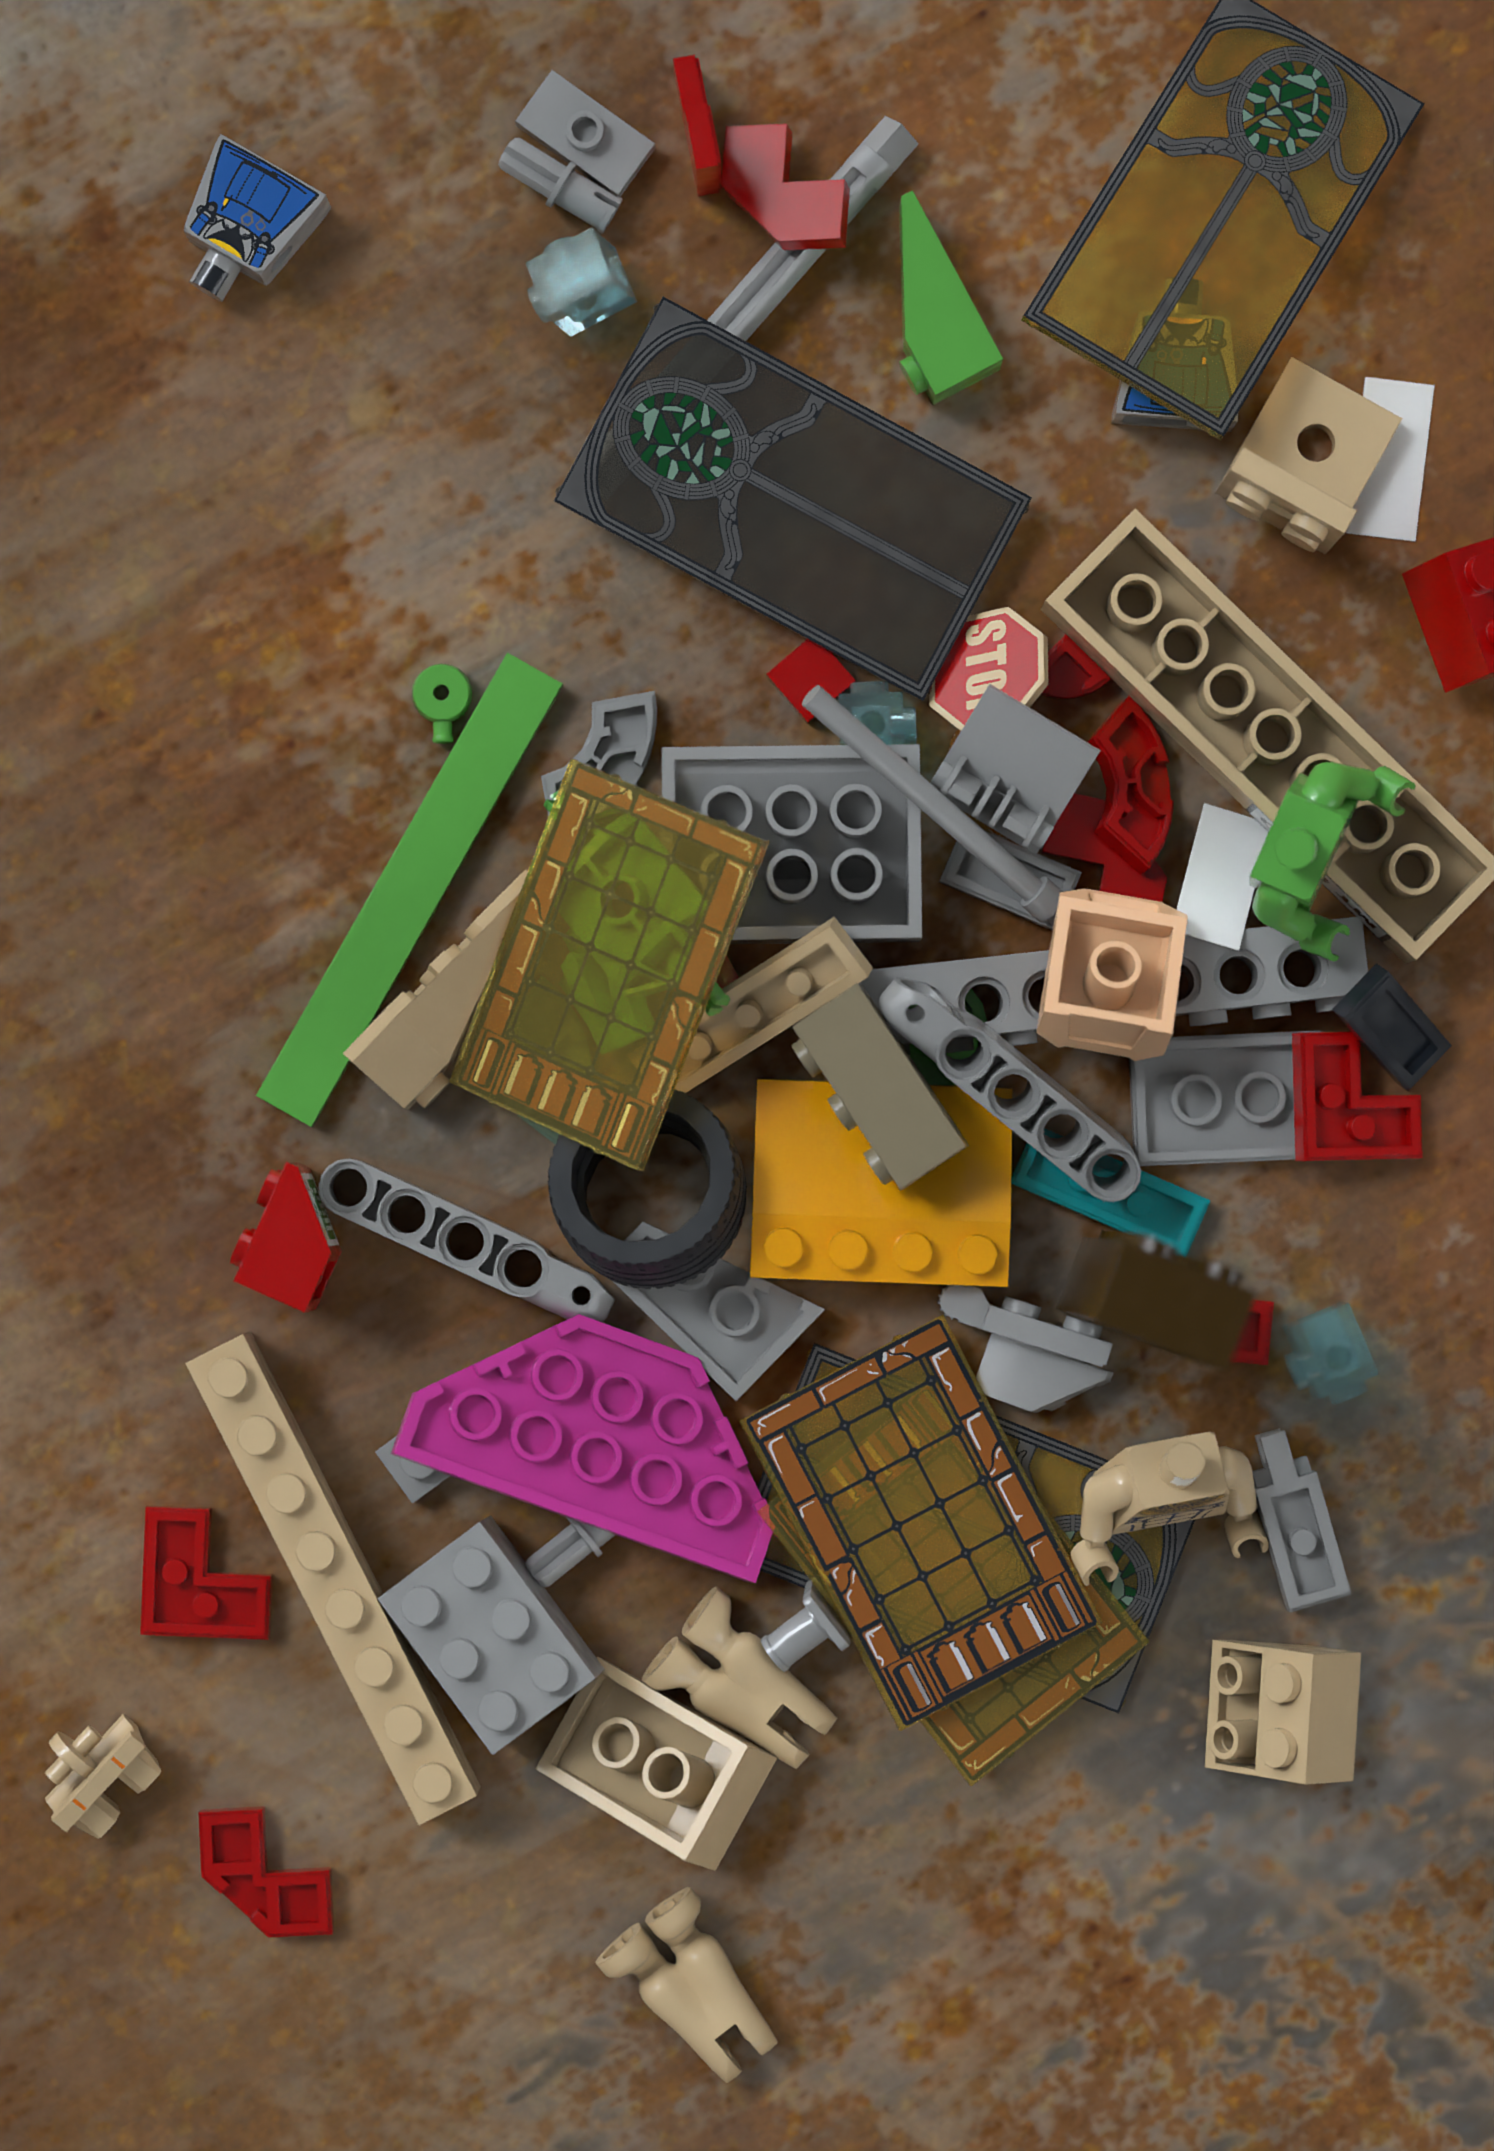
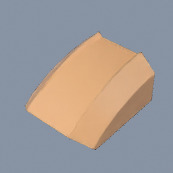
[1036,888,1188,1061]

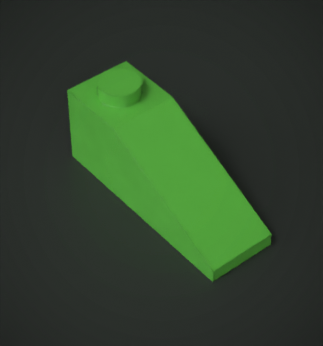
[899,190,1003,405]

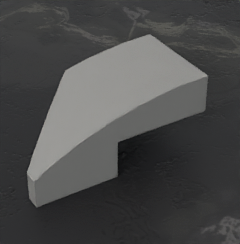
[974,1333,1113,1413]

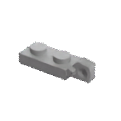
[1252,1428,1351,1612]

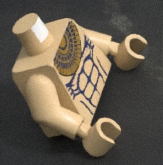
[1070,1432,1269,1586]

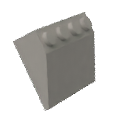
[662,744,922,944]

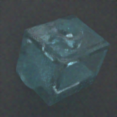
[526,227,637,336]
[837,681,917,745]
[1282,1302,1379,1405]

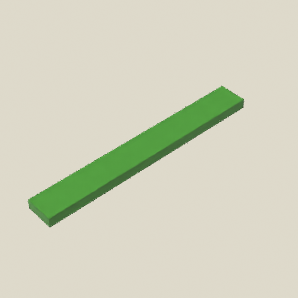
[256,652,563,1127]

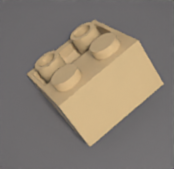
[1205,1639,1361,1784]

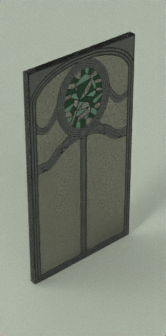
[553,297,1032,702]

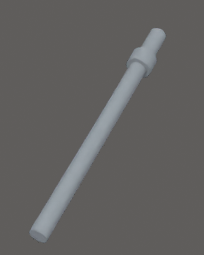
[802,685,1063,926]

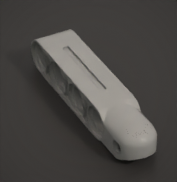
[879,977,1141,1202]
[319,1158,615,1322]

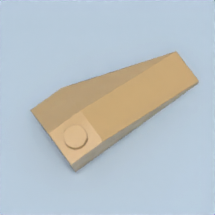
[343,869,536,1110]

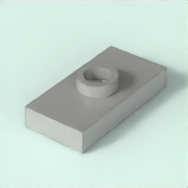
[515,70,655,197]

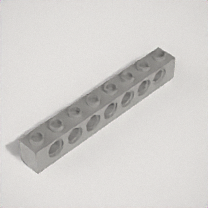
[859,916,1368,1057]

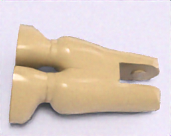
[641,1586,838,1769]
[595,1887,778,2083]

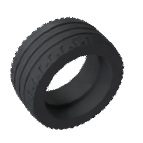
[548,1084,747,1289]

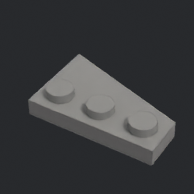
[613,1221,825,1401]

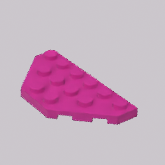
[391,1314,775,1583]

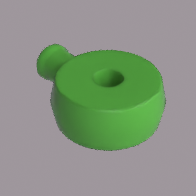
[412,664,472,744]

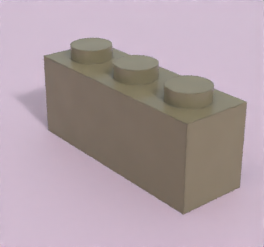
[792,983,970,1190]

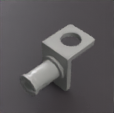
[761,1542,900,1672]

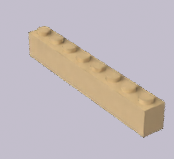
[185,1332,481,1825]

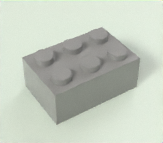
[377,1515,605,1755]

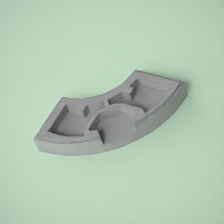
[541,691,657,835]

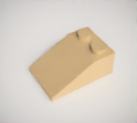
[535,1656,777,1871]

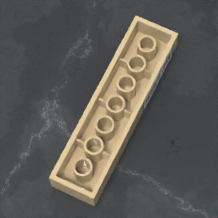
[1041,508,1494,964]

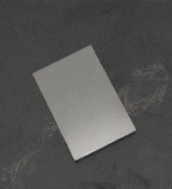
[1129,1030,1321,1166]

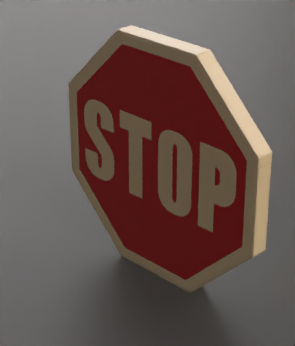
[929,607,1048,731]

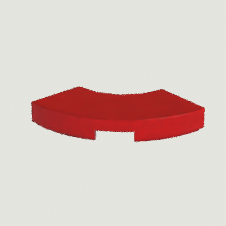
[1087,695,1174,875]

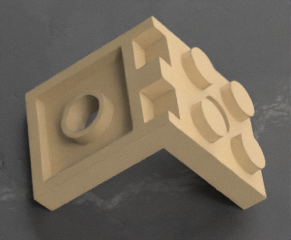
[1215,357,1403,554]

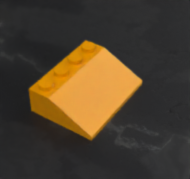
[750,1078,1013,1287]

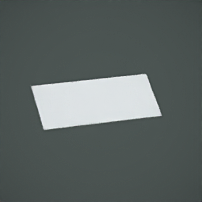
[1346,377,1434,542]
[1176,803,1268,951]

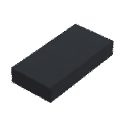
[1332,963,1452,1091]

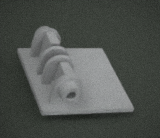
[930,684,1101,855]

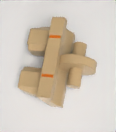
[45,1714,161,1839]

